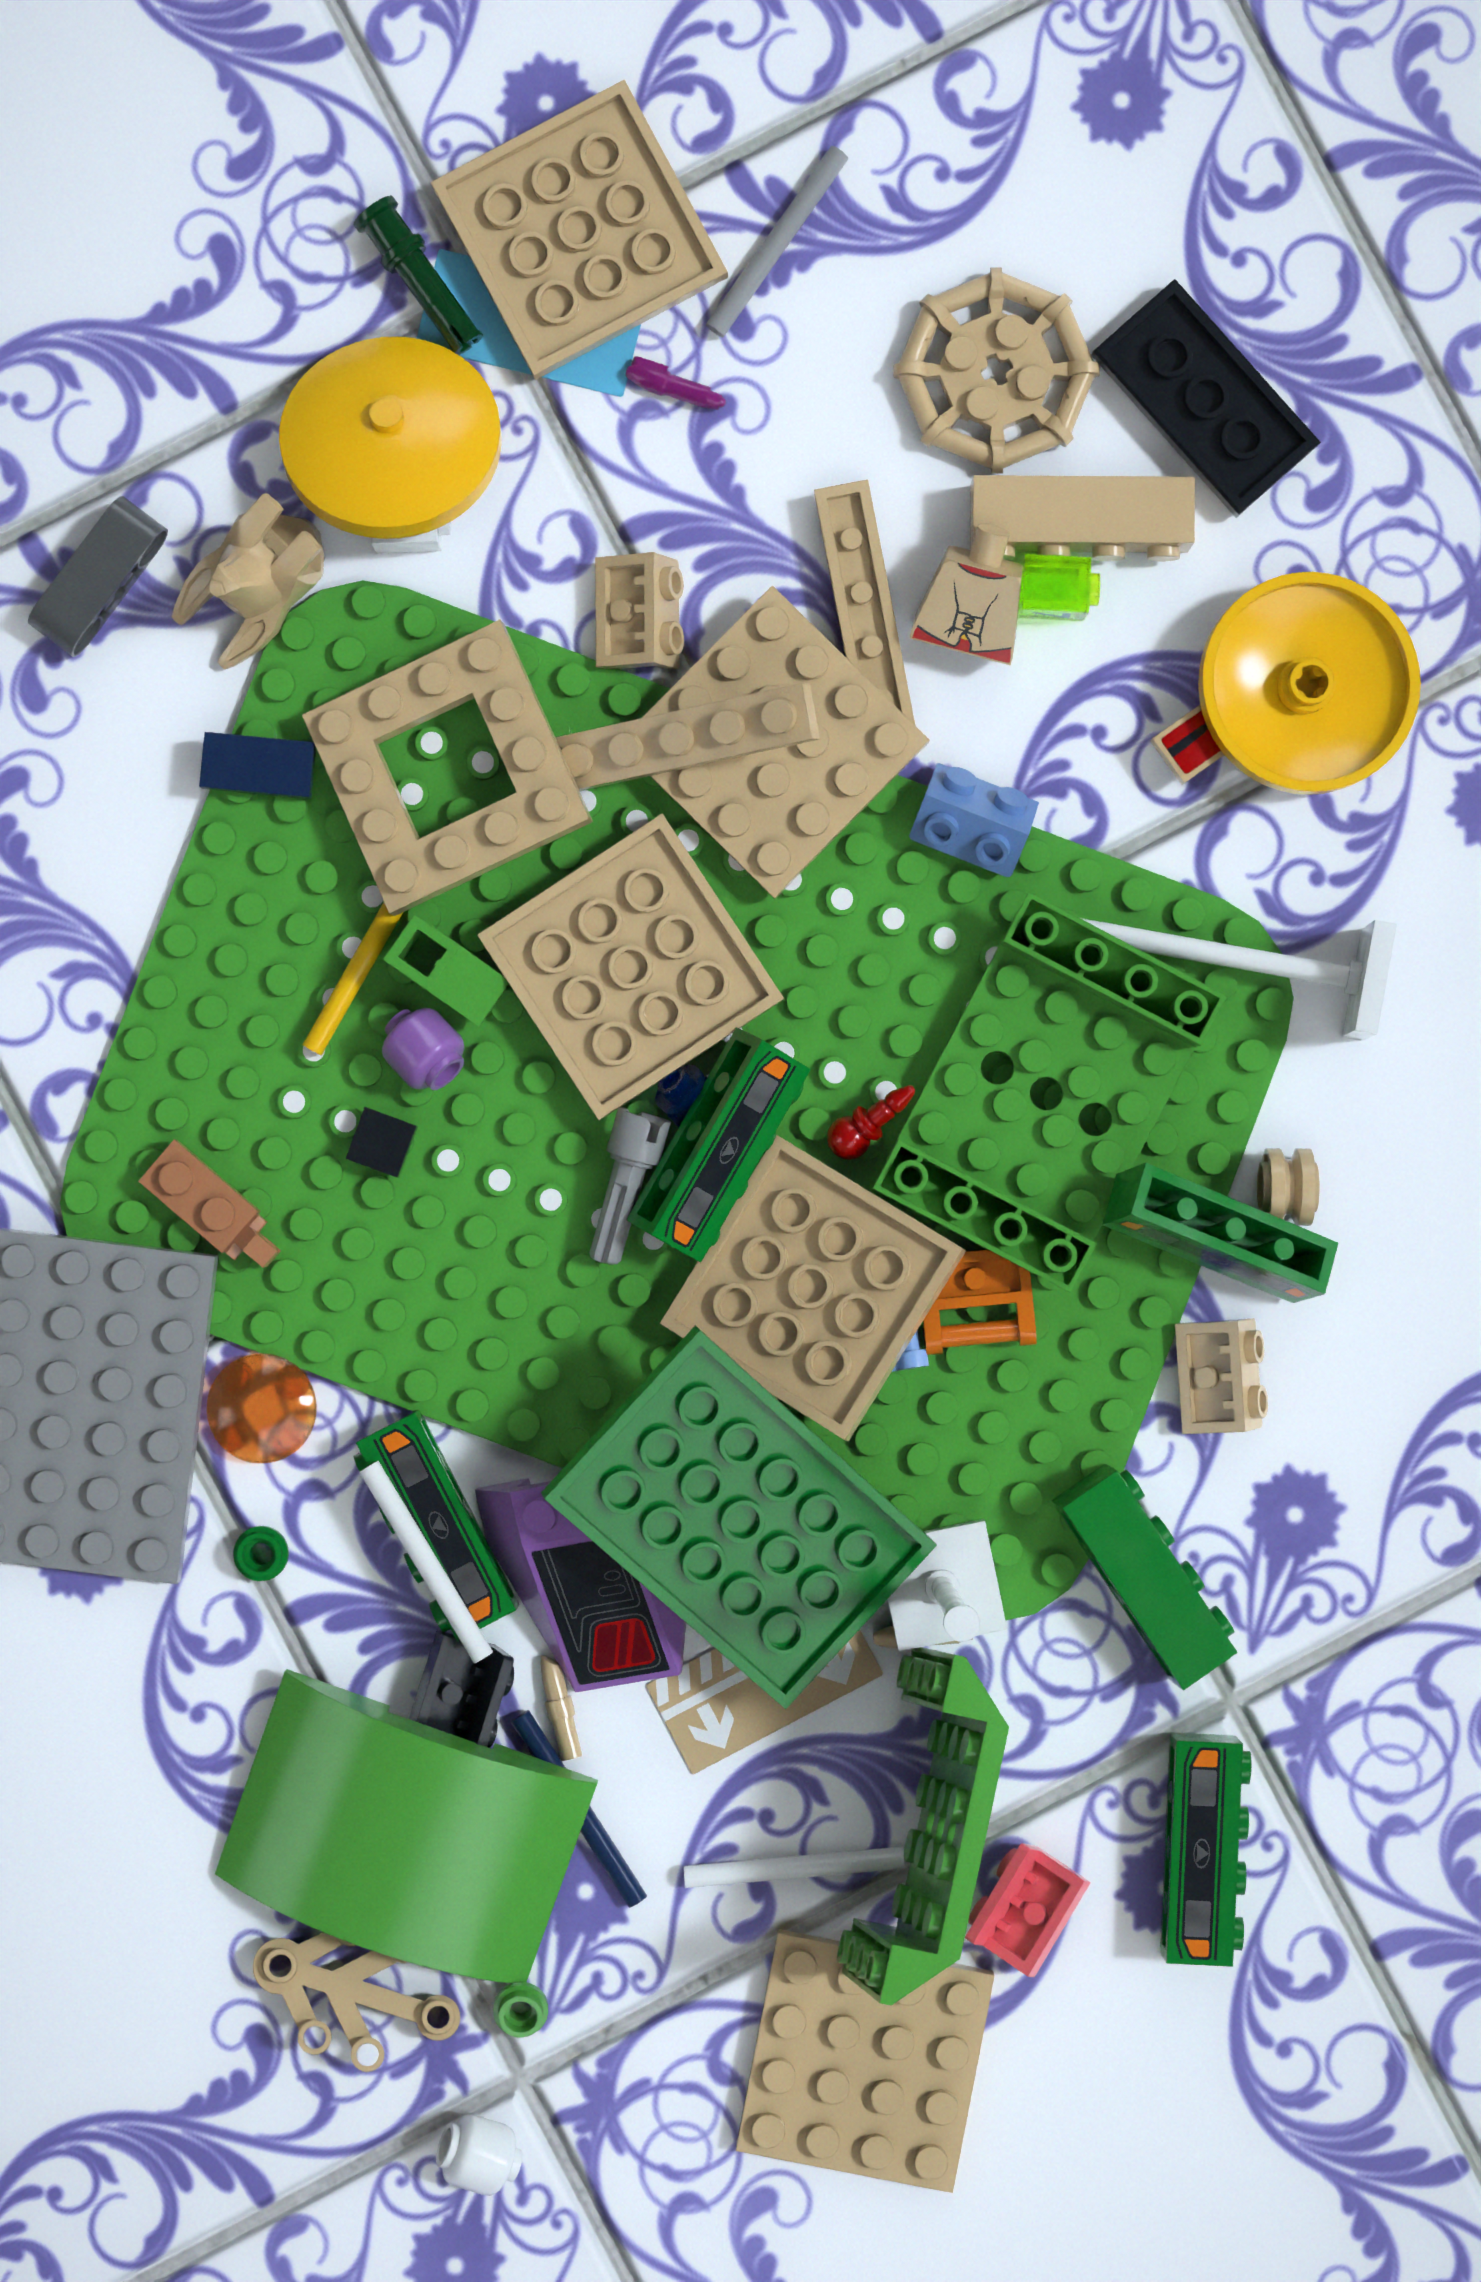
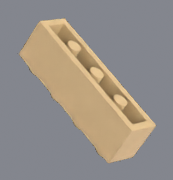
[970,475,1195,562]

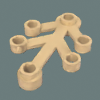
[253,1932,460,2072]

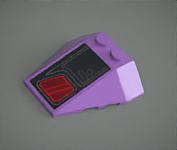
[475,1478,686,1693]

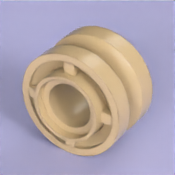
[1257,1148,1320,1226]

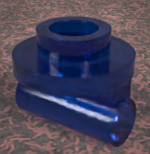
[655,1064,707,1127]

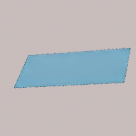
[416,249,641,397]

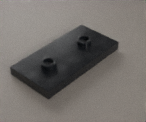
[1091,279,1321,518]

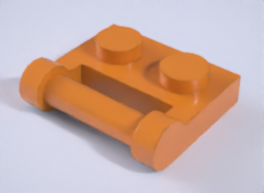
[923,1249,1037,1355]

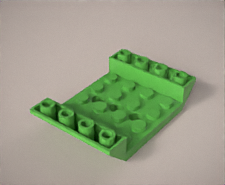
[872,892,1227,1293]
[837,1647,1009,2006]

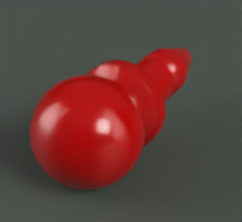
[827,1085,915,1160]

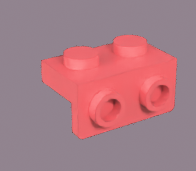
[965,1843,1091,1977]

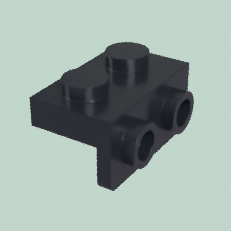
[409,1630,514,1748]

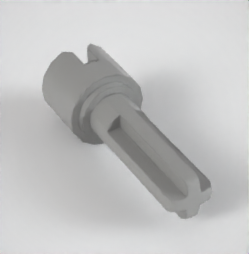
[589,1107,671,1265]

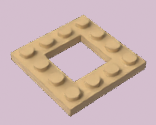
[302,620,593,916]

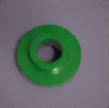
[233,1526,289,1581]

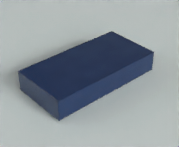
[199,732,316,799]

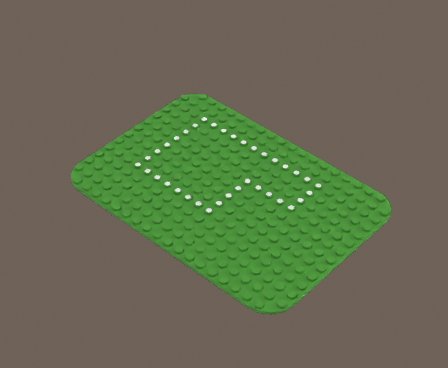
[60,580,1294,1621]

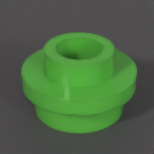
[493,1982,548,2038]

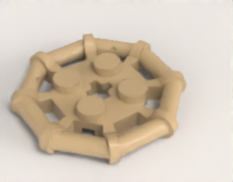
[893,267,1100,474]

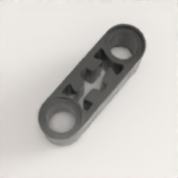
[28,496,168,657]

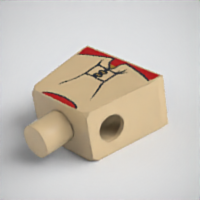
[909,524,1023,666]

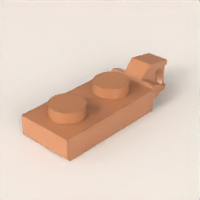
[138,1139,281,1268]

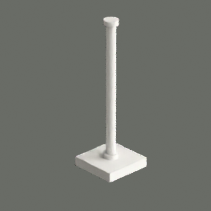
[1080,918,1397,1040]
[888,1519,1007,1652]

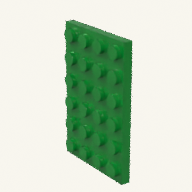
[541,1325,937,1709]

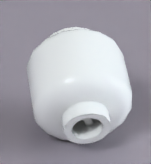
[436,2114,523,2196]

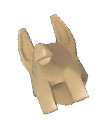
[172,493,324,670]

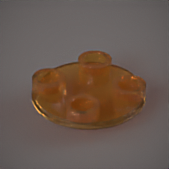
[207,1353,317,1463]

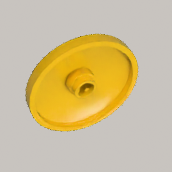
[279,336,502,539]
[1198,572,1421,795]

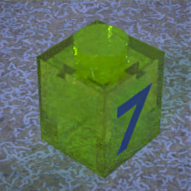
[1019,554,1100,621]

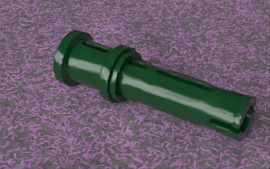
[353,195,483,355]

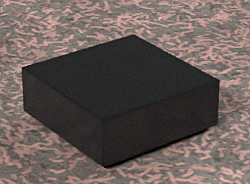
[346,1107,418,1178]

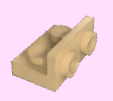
[595,552,684,669]
[1175,1318,1268,1434]

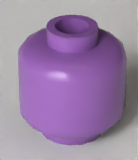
[382,1008,464,1090]

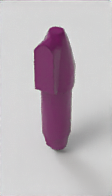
[625,356,726,410]

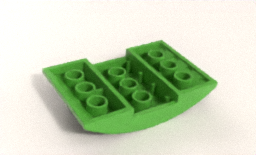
[215,1669,598,1983]

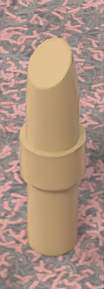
[540,1655,582,1761]

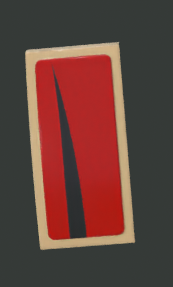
[1150,705,1225,785]

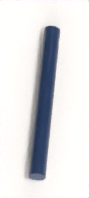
[511,1710,648,1908]

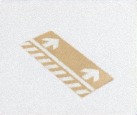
[646,1630,883,1774]

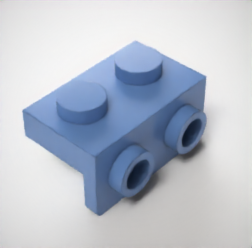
[909,762,1039,877]

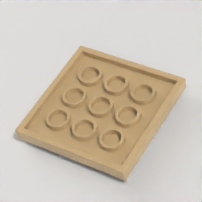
[431,79,728,380]
[642,585,930,899]
[477,813,784,1121]
[660,1135,966,1441]
[736,1929,995,2193]

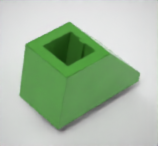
[383,914,509,1027]

